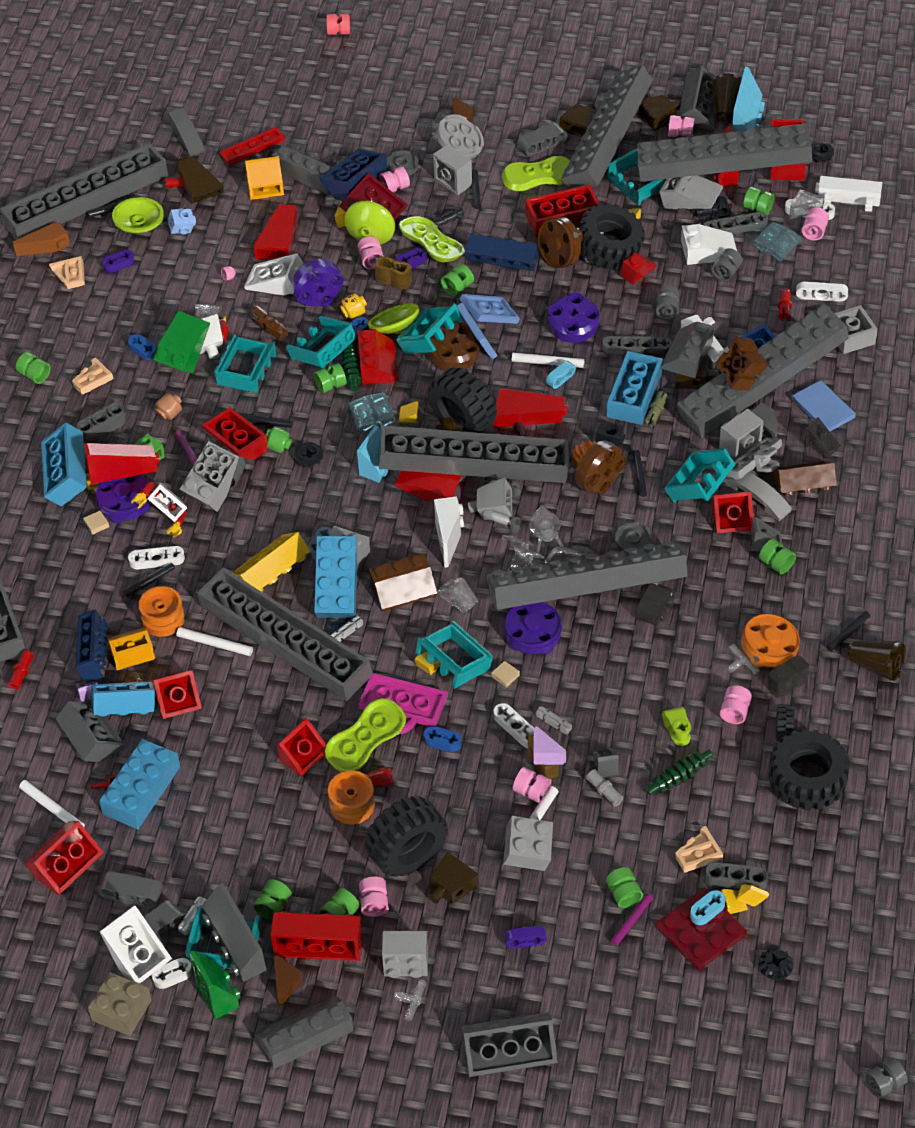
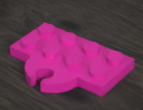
[359,673,448,735]

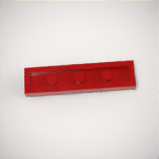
[219,127,285,166]

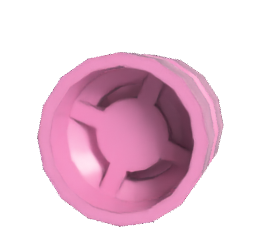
[668,115,695,138]
[379,166,410,192]
[802,207,829,240]
[358,236,384,269]
[720,686,752,724]
[513,767,551,803]
[359,876,389,917]

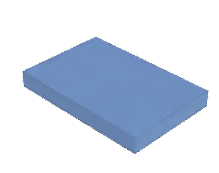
[460,294,520,324]
[457,303,497,359]
[792,380,856,433]

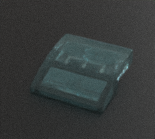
[752,222,802,262]
[349,392,396,433]

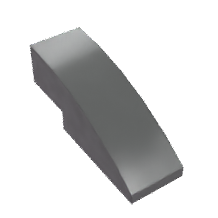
[168,107,205,157]

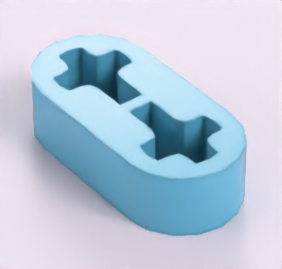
[546,361,576,389]
[690,890,726,925]

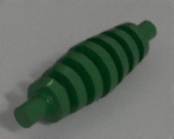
[342,343,361,392]
[646,749,713,795]

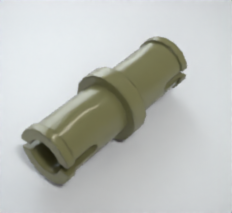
[644,391,668,426]

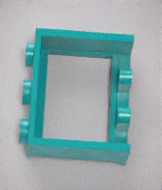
[607,148,667,206]
[396,303,464,353]
[286,316,356,369]
[214,335,276,393]
[664,448,736,503]
[415,621,493,688]
[185,907,263,969]

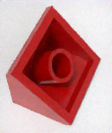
[712,491,754,533]
[153,670,202,719]
[277,718,326,776]

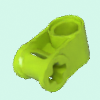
[662,706,691,746]

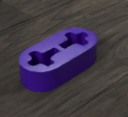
[396,248,427,269]
[102,250,135,273]
[505,926,547,948]

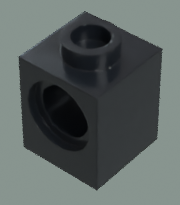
[596,420,625,447]

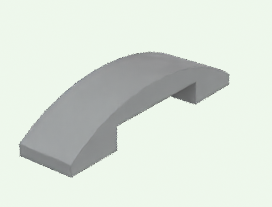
[723,472,792,521]

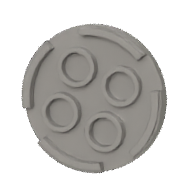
[436,114,484,159]

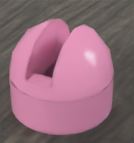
[221,266,236,281]

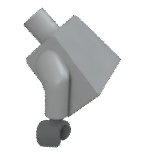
[468,478,521,532]

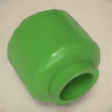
[266,426,292,453]

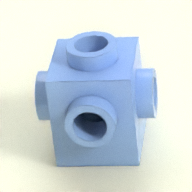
[168,208,196,234]

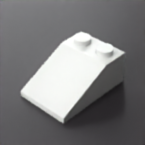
[681,224,737,265]
[244,254,304,295]
[434,496,464,568]
[100,905,172,984]

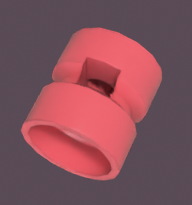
[327,13,350,35]

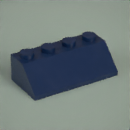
[319,149,388,201]

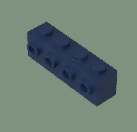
[465,234,539,272]
[75,609,108,683]

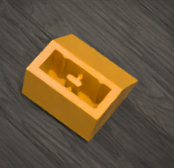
[245,156,284,200]
[107,627,155,670]

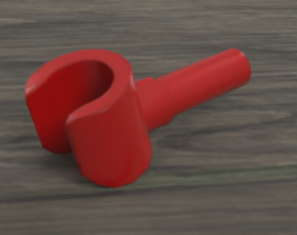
[91,775,117,789]

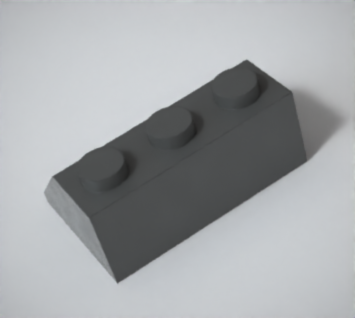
[661,321,714,378]
[56,701,126,762]

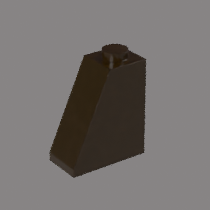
[176,157,224,204]

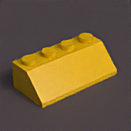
[232,532,310,592]

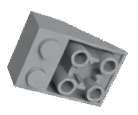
[660,175,723,209]
[180,441,239,512]

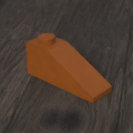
[12,221,70,256]

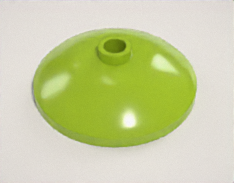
[112,197,164,233]
[344,201,395,245]
[368,303,419,334]

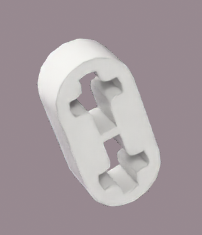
[152,958,193,989]

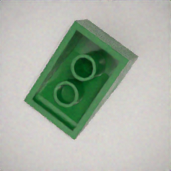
[153,311,210,374]
[190,951,240,1019]

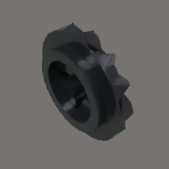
[811,142,834,163]
[294,443,324,467]
[758,947,793,980]

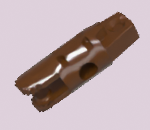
[252,306,288,339]

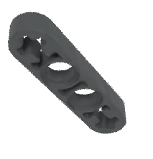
[703,212,768,234]
[602,336,672,355]

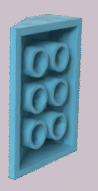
[732,67,765,132]

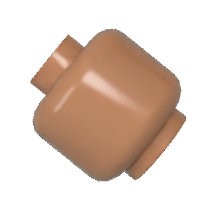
[155,393,182,420]

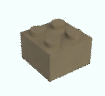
[88,972,152,1036]

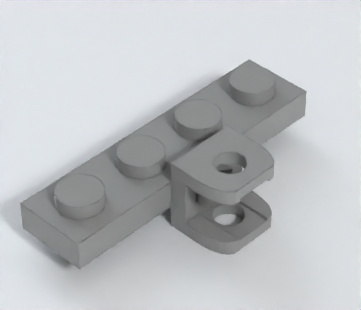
[727,437,782,479]

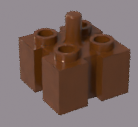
[715,336,768,391]

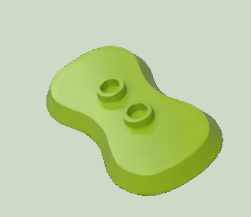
[502,156,570,191]
[399,216,465,262]
[325,698,406,772]

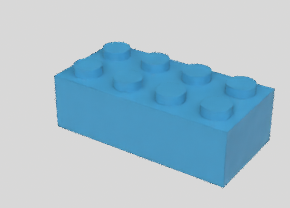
[607,351,663,425]
[41,423,87,507]
[315,536,358,618]
[99,739,180,829]

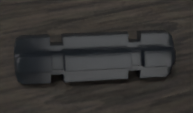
[433,207,464,228]

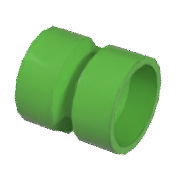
[743,186,775,215]
[441,264,474,296]
[16,352,50,384]
[314,363,347,393]
[759,539,796,574]
[606,867,643,908]
[253,880,292,920]
[319,888,360,916]

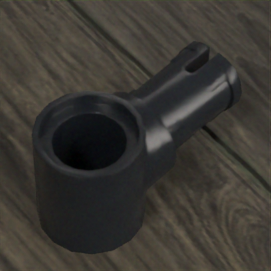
[696,196,731,219]

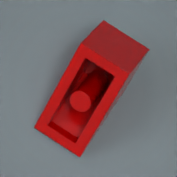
[620,253,657,285]

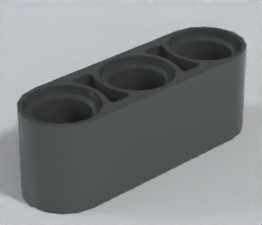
[518,122,568,156]
[76,402,126,444]
[705,862,768,891]
[98,871,163,908]
[144,900,185,940]

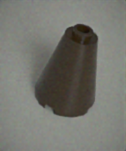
[713,73,742,122]
[847,641,906,681]

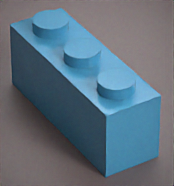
[91,681,155,717]

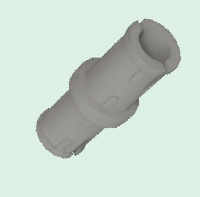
[586,769,624,807]

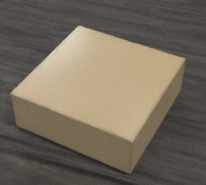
[83,511,109,535]
[491,661,520,688]

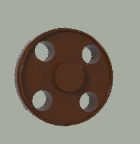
[538,217,583,268]
[428,323,480,370]
[575,440,626,495]

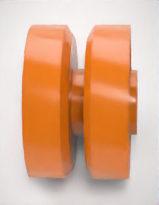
[139,586,185,637]
[328,770,375,825]

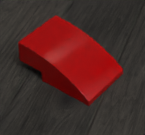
[394,471,462,502]

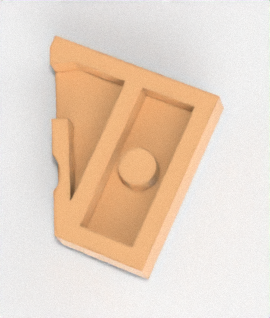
[49,256,85,289]
[72,358,113,395]
[675,826,723,873]

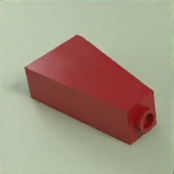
[254,205,298,260]
[493,388,568,428]
[83,443,160,484]

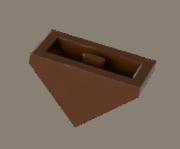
[452,98,473,122]
[274,955,303,1005]

